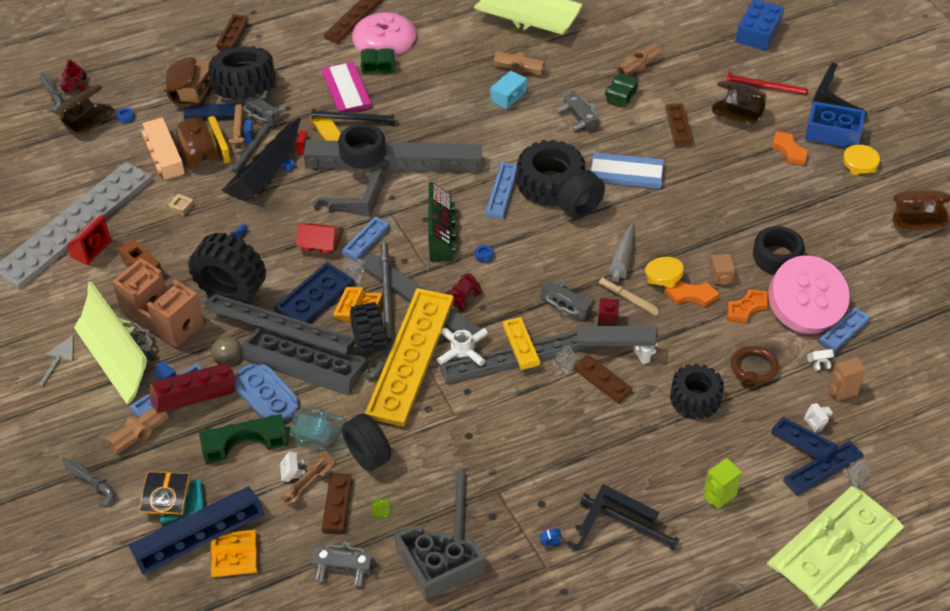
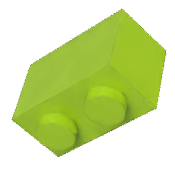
[703,458,742,509]

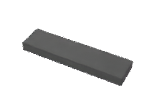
[576,326,658,346]

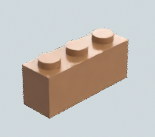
[177,59,211,103]

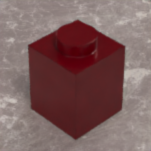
[598,298,620,326]

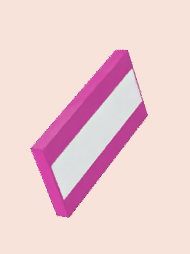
[321,62,372,113]

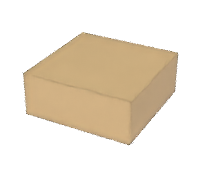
[168,194,194,216]

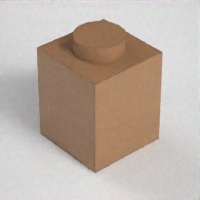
[709,254,735,285]

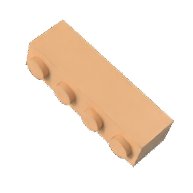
[141,117,185,180]

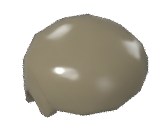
[211,337,242,366]

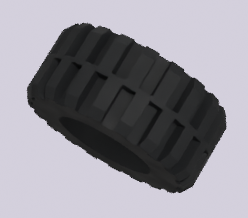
[208,46,276,99]
[517,140,586,206]
[188,233,266,303]

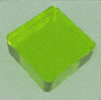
[371,499,390,517]

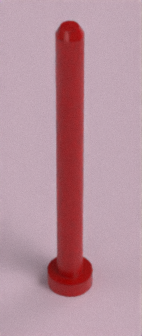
[726,72,808,95]

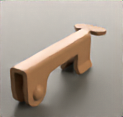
[228,104,247,147]
[280,450,335,504]

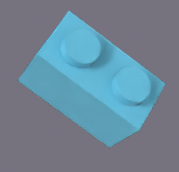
[490,71,527,109]

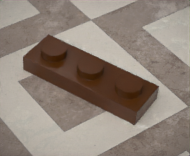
[216,14,249,51]
[665,103,692,145]
[574,354,633,404]
[322,473,352,534]

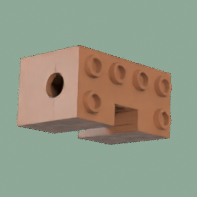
[112,258,204,348]

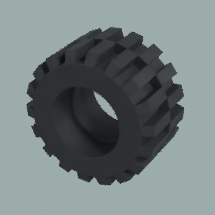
[350,302,387,355]
[670,364,724,419]

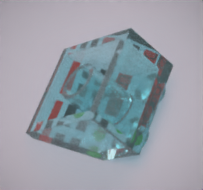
[289,407,348,449]

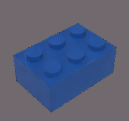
[735,0,784,51]
[805,101,866,148]

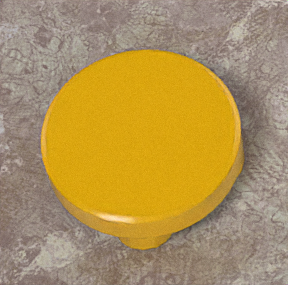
[843,145,880,175]
[645,257,684,288]

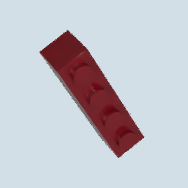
[149,362,236,414]

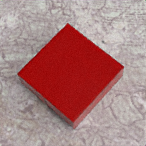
[296,130,308,155]

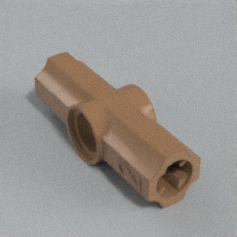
[616,43,662,75]
[493,51,545,75]
[107,407,169,454]

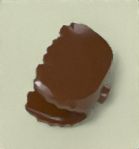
[163,57,204,108]
[176,117,221,170]
[892,190,950,231]

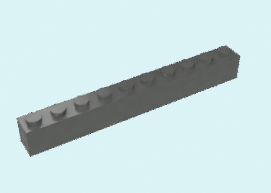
[304,140,482,172]

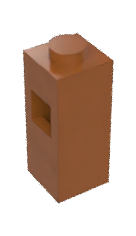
[118,239,163,275]

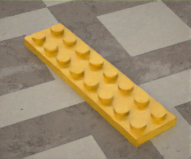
[365,288,454,427]

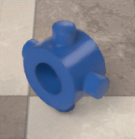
[281,158,297,171]

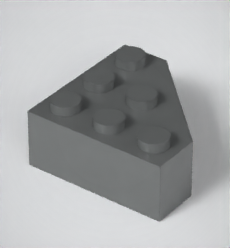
[394,525,485,601]

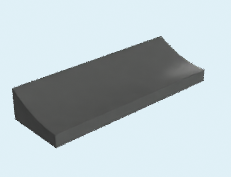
[242,326,367,396]

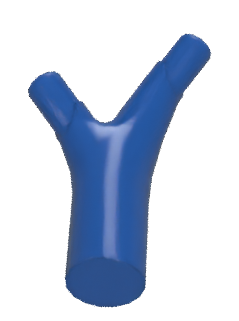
[230,224,248,239]

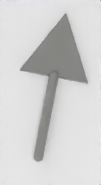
[40,335,73,386]

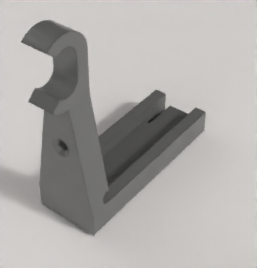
[313,167,385,216]

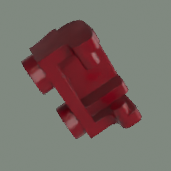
[60,59,87,92]
[446,273,483,312]

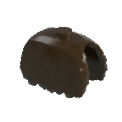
[712,81,767,125]
[57,84,114,135]

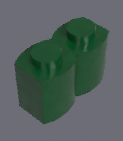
[361,48,395,74]
[605,73,639,107]

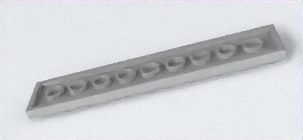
[0,161,153,290]

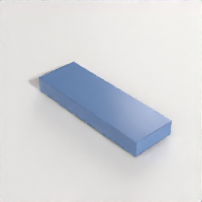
[342,216,390,262]
[818,307,871,354]

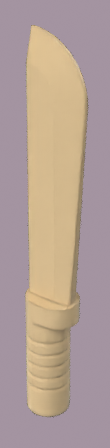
[599,277,658,316]

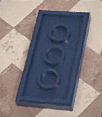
[274,262,355,324]

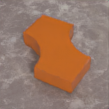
[772,131,808,166]
[664,280,719,307]
[727,289,768,323]

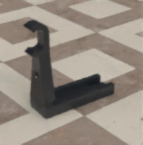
[812,62,867,121]
[566,484,660,549]

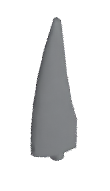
[608,223,634,282]

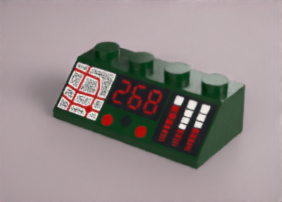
[428,182,456,262]

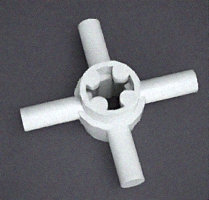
[437,327,488,366]

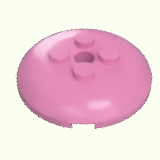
[352,12,417,57]

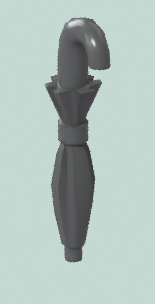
[40,72,63,112]
[364,331,399,379]
[62,457,115,506]

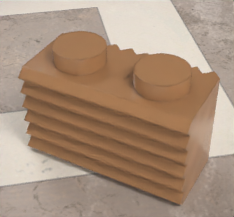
[827,357,866,402]

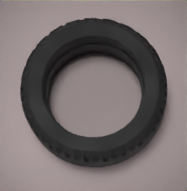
[338,123,386,168]
[557,169,605,218]
[753,226,805,274]
[342,413,392,471]

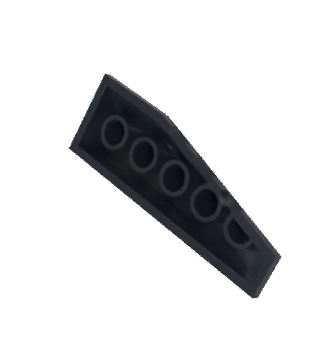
[222,117,301,201]

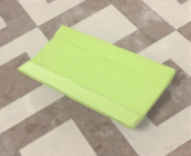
[474,0,582,35]
[74,282,148,404]
[767,486,904,609]

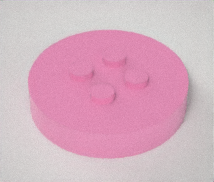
[768,256,849,334]

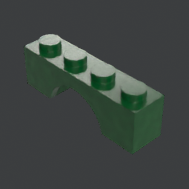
[199,414,288,464]

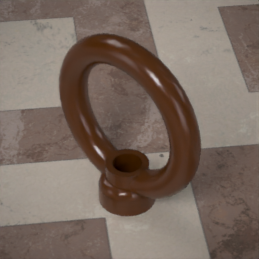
[731,346,779,390]

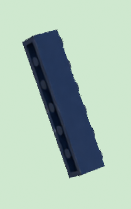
[128,486,264,575]

